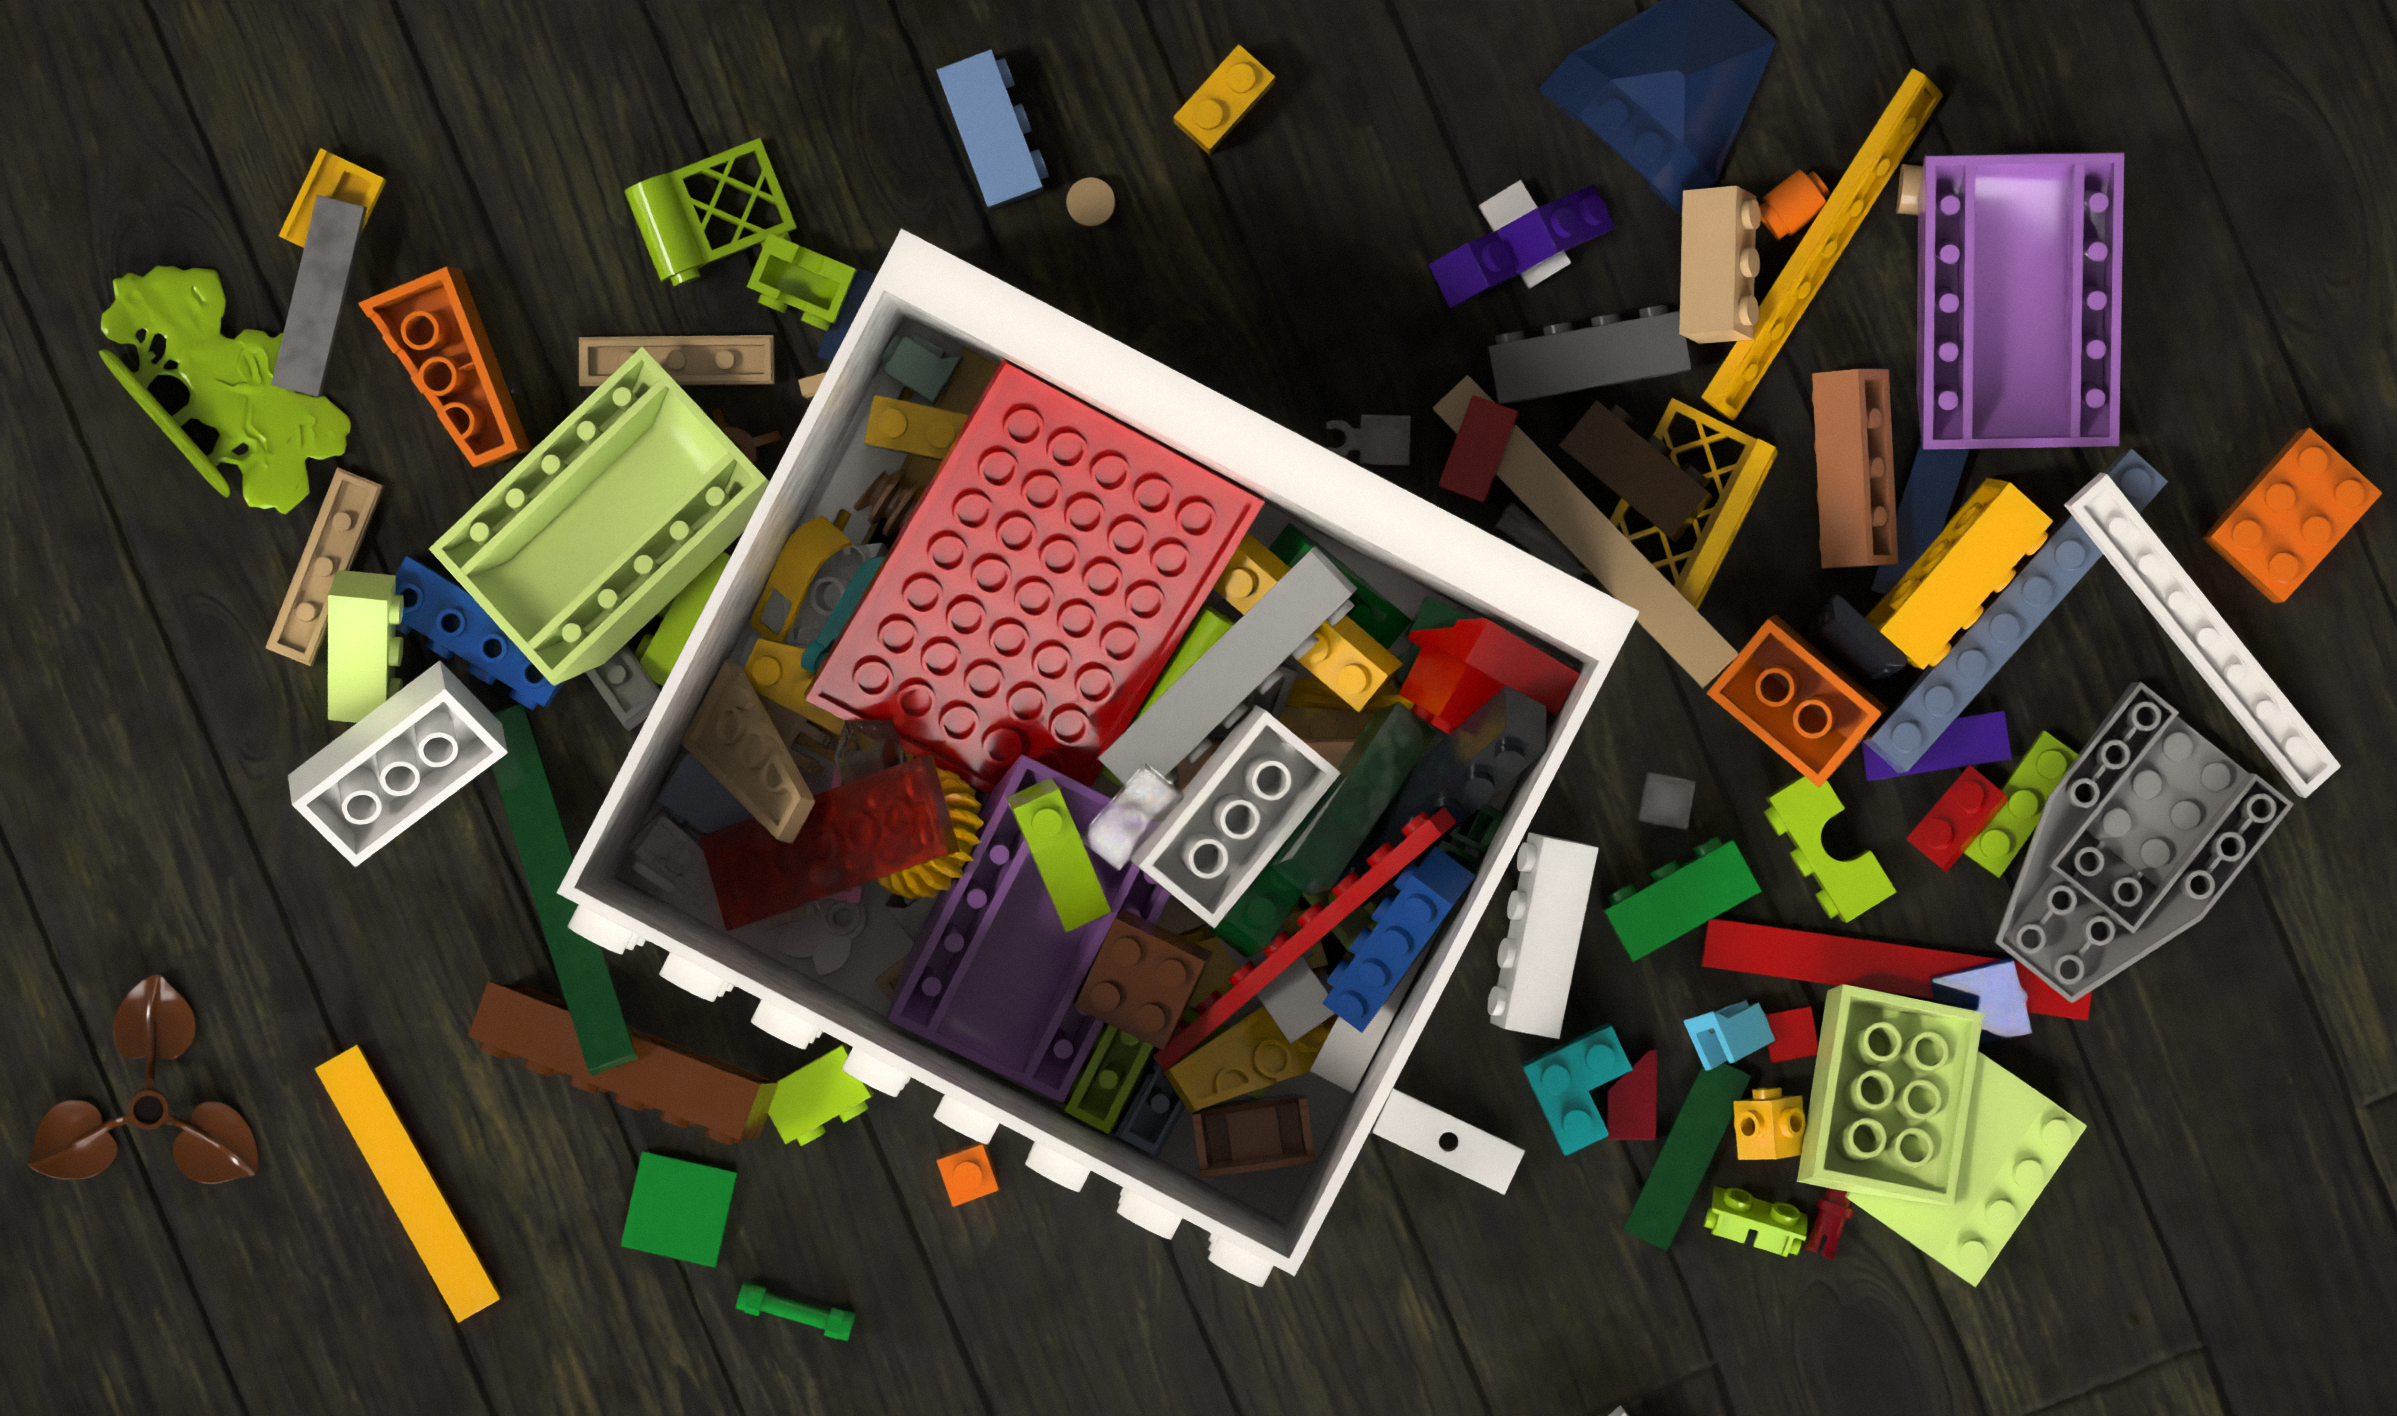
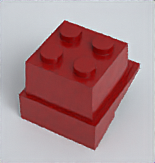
[1399,618,1580,735]

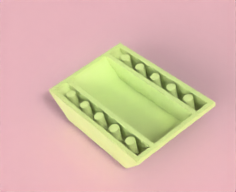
[429,347,769,686]

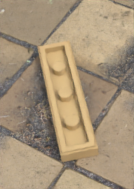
[579,335,775,387]
[265,467,385,666]

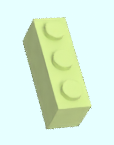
[328,570,404,723]

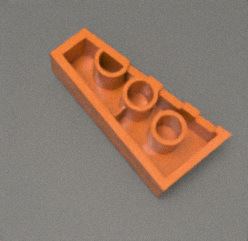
[358,267,532,468]

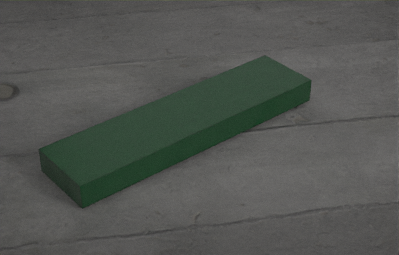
[1622,1063,1751,1251]

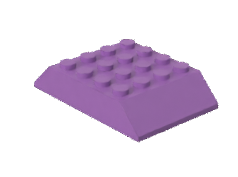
[1916,152,2124,450]
[886,754,1171,1103]

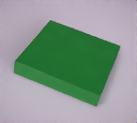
[621,1150,738,1268]

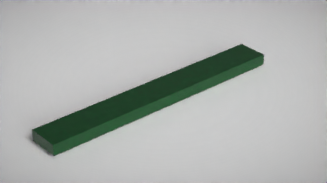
[492,704,638,1076]

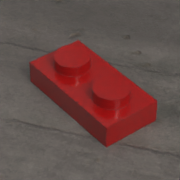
[1906,765,2010,872]

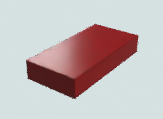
[1438,395,1520,504]

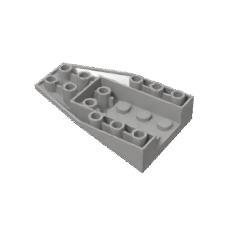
[1994,682,2294,1003]

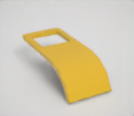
[750,516,852,643]

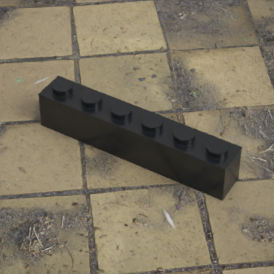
[1323,685,1546,907]

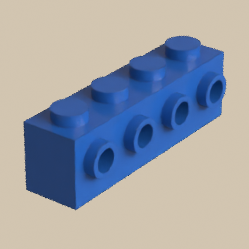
[395,556,565,710]
[1322,846,1476,1033]

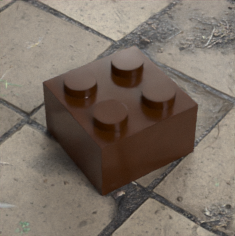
[1074,909,1213,1051]

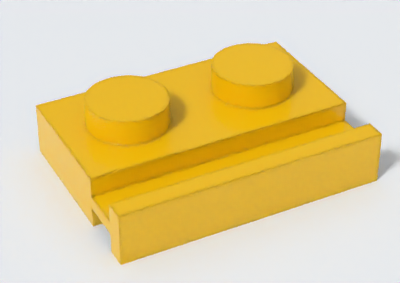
[279,148,387,248]

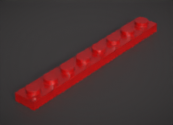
[1153,807,1457,1072]

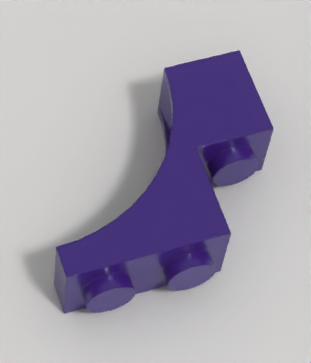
[1428,184,1616,308]

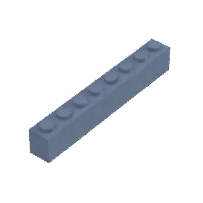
[1863,449,2168,774]

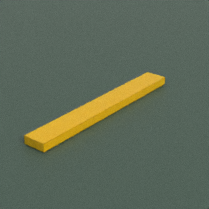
[1702,68,1943,421]

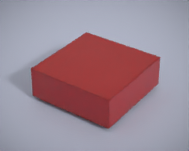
[1765,1006,1818,1063]

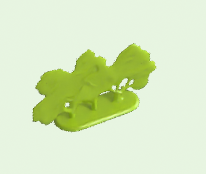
[98,265,351,514]

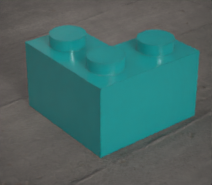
[1520,1023,1633,1156]

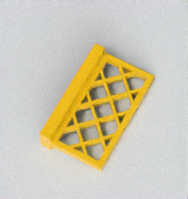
[1584,398,1778,611]

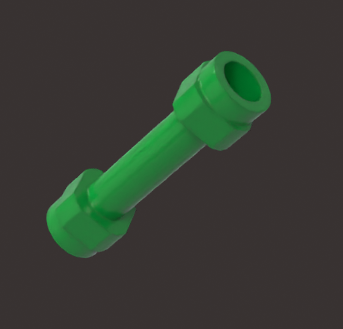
[735,1281,856,1341]

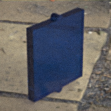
[1930,957,2032,1045]

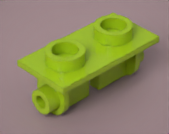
[1703,1186,1808,1257]

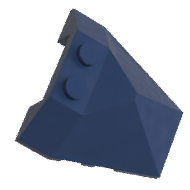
[1538,0,1777,217]

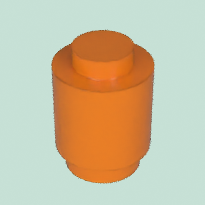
[1760,169,1830,240]

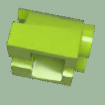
[747,233,857,331]

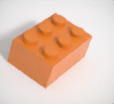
[2201,427,2382,603]

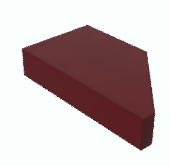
[1606,1049,1657,1140]

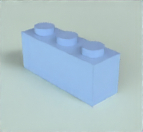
[937,50,1049,211]

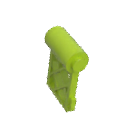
[624,138,797,287]

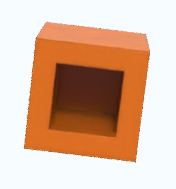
[936,1142,1001,1207]

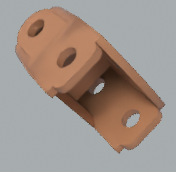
[1192,1094,1316,1178]

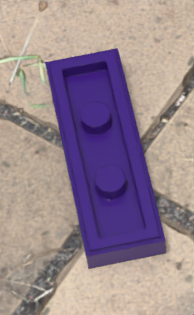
[1860,711,2012,781]

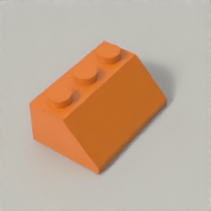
[1706,615,1888,788]

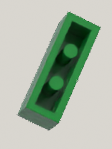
[1602,836,1761,962]

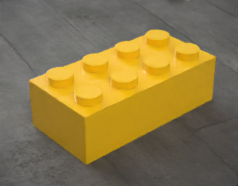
[1865,478,2053,670]

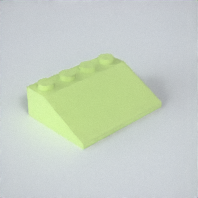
[1797,984,1984,1206]
[1845,1051,2087,1287]

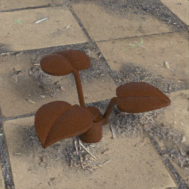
[28,974,258,1184]

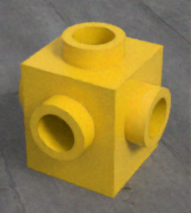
[1733,1087,1806,1160]

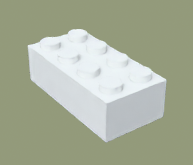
[288,661,508,867]
[1128,704,1341,929]

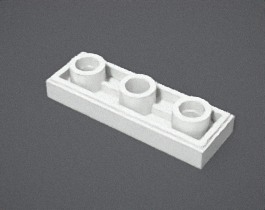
[1372,1088,1525,1195]

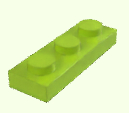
[1964,731,2078,878]

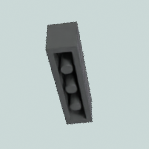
[1486,305,1691,405]

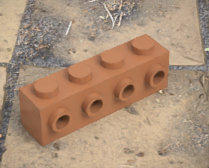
[1812,369,1898,568]

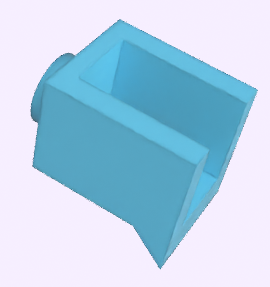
[1684,1000,1775,1071]

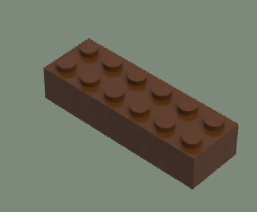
[468,981,778,1145]

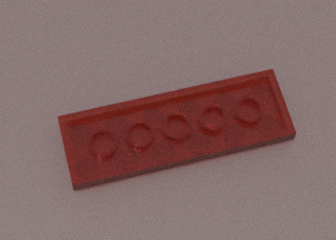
[700,755,960,931]

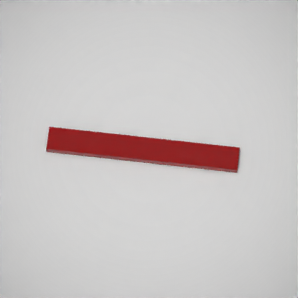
[1701,918,2092,1021]

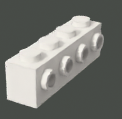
[1488,832,1598,1039]

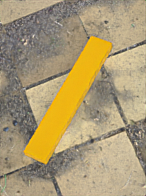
[315,1044,502,1323]

